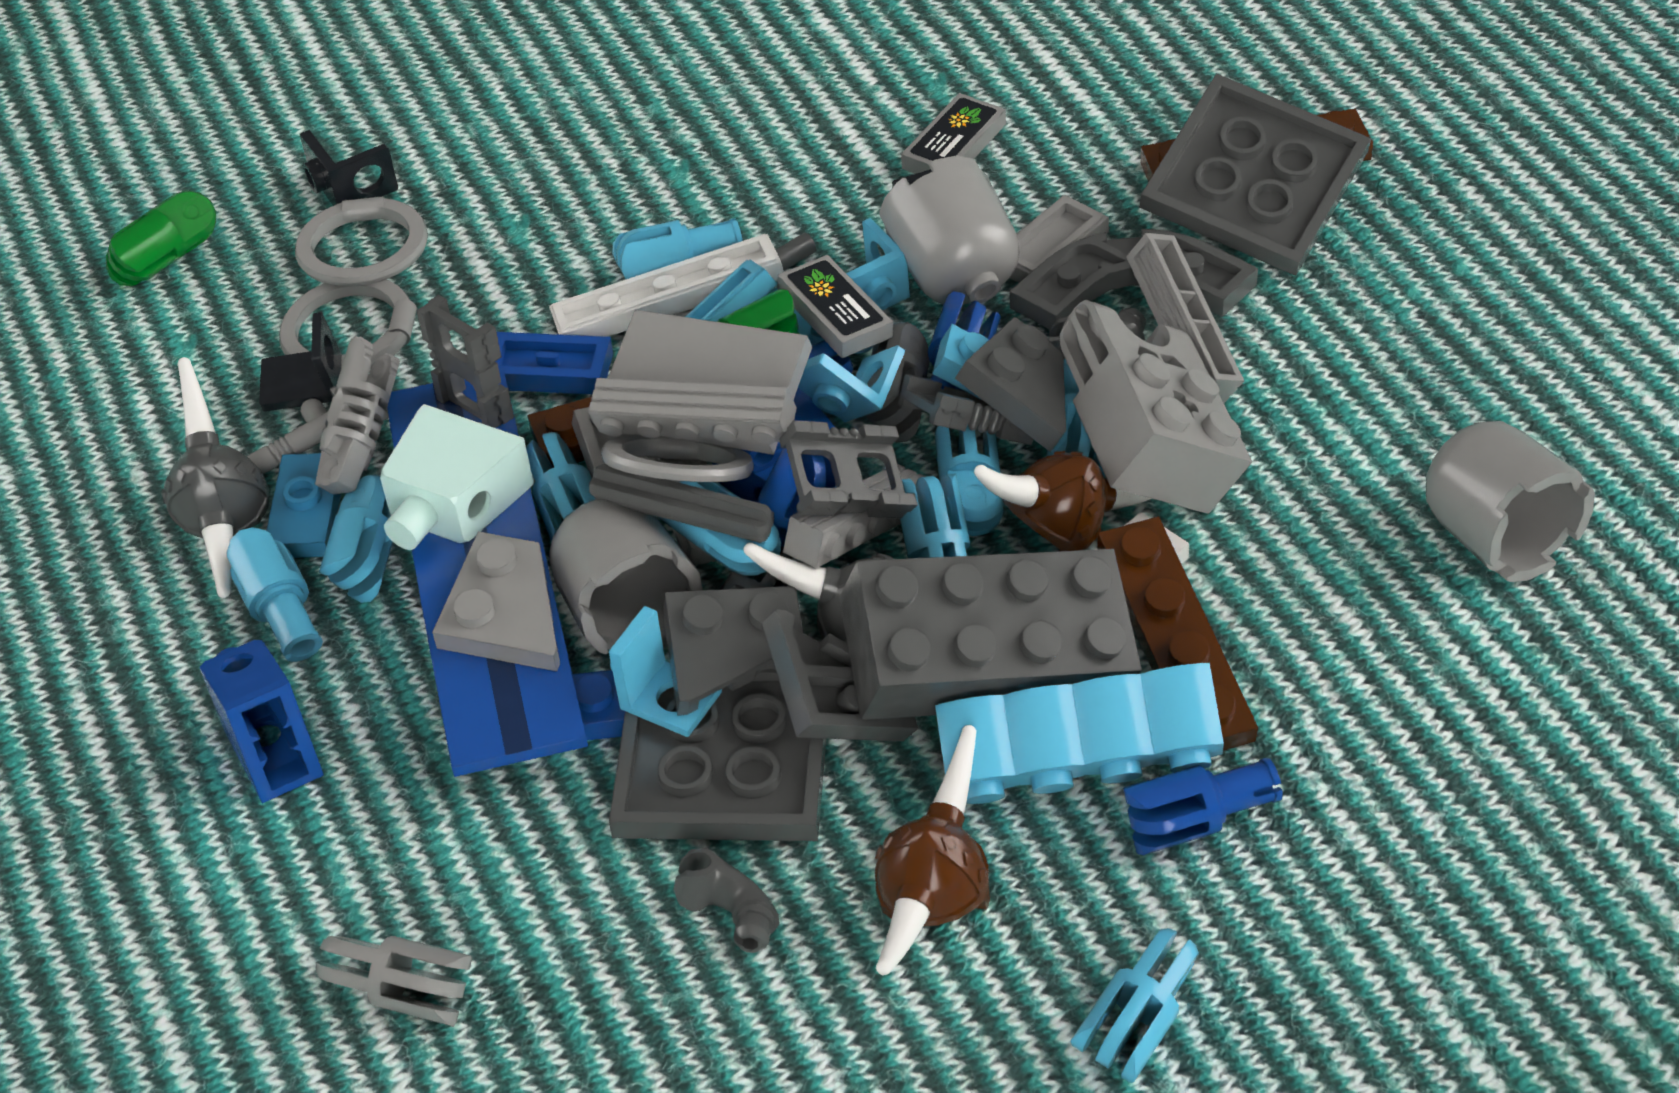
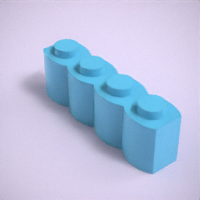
[935,663,1224,804]

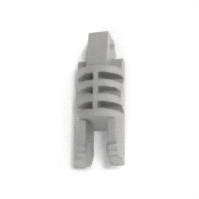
[315,336,400,494]

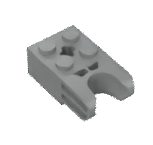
[1060,300,1252,514]

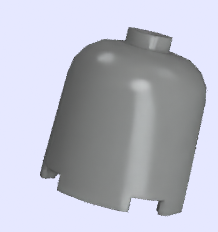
[879,156,1020,305]
[1426,421,1595,582]
[548,499,703,654]

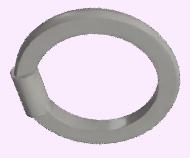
[295,196,428,286]
[279,279,417,369]
[601,435,754,482]

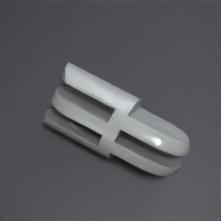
[316,936,472,1027]

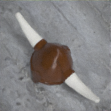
[974,451,1152,552]
[875,725,990,975]

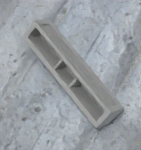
[1126,233,1244,403]
[588,378,797,445]
[783,464,926,568]

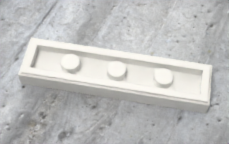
[549,234,784,337]

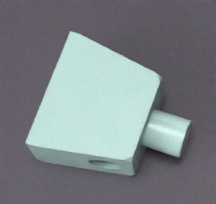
[380,404,534,550]

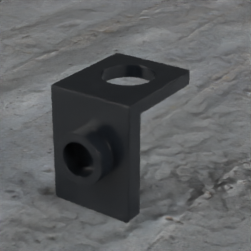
[299,130,398,206]
[259,312,342,412]

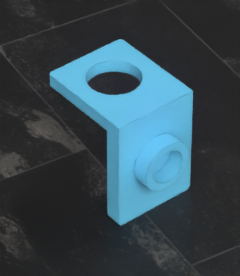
[846,218,910,311]
[798,345,905,422]
[609,606,722,737]

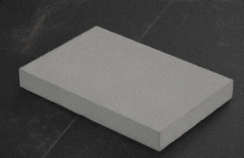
[608,310,812,455]

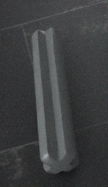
[589,464,774,543]

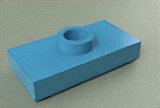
[266,453,341,558]

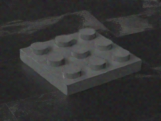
[1139,73,1371,276]
[609,662,827,841]

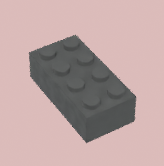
[839,549,1142,720]

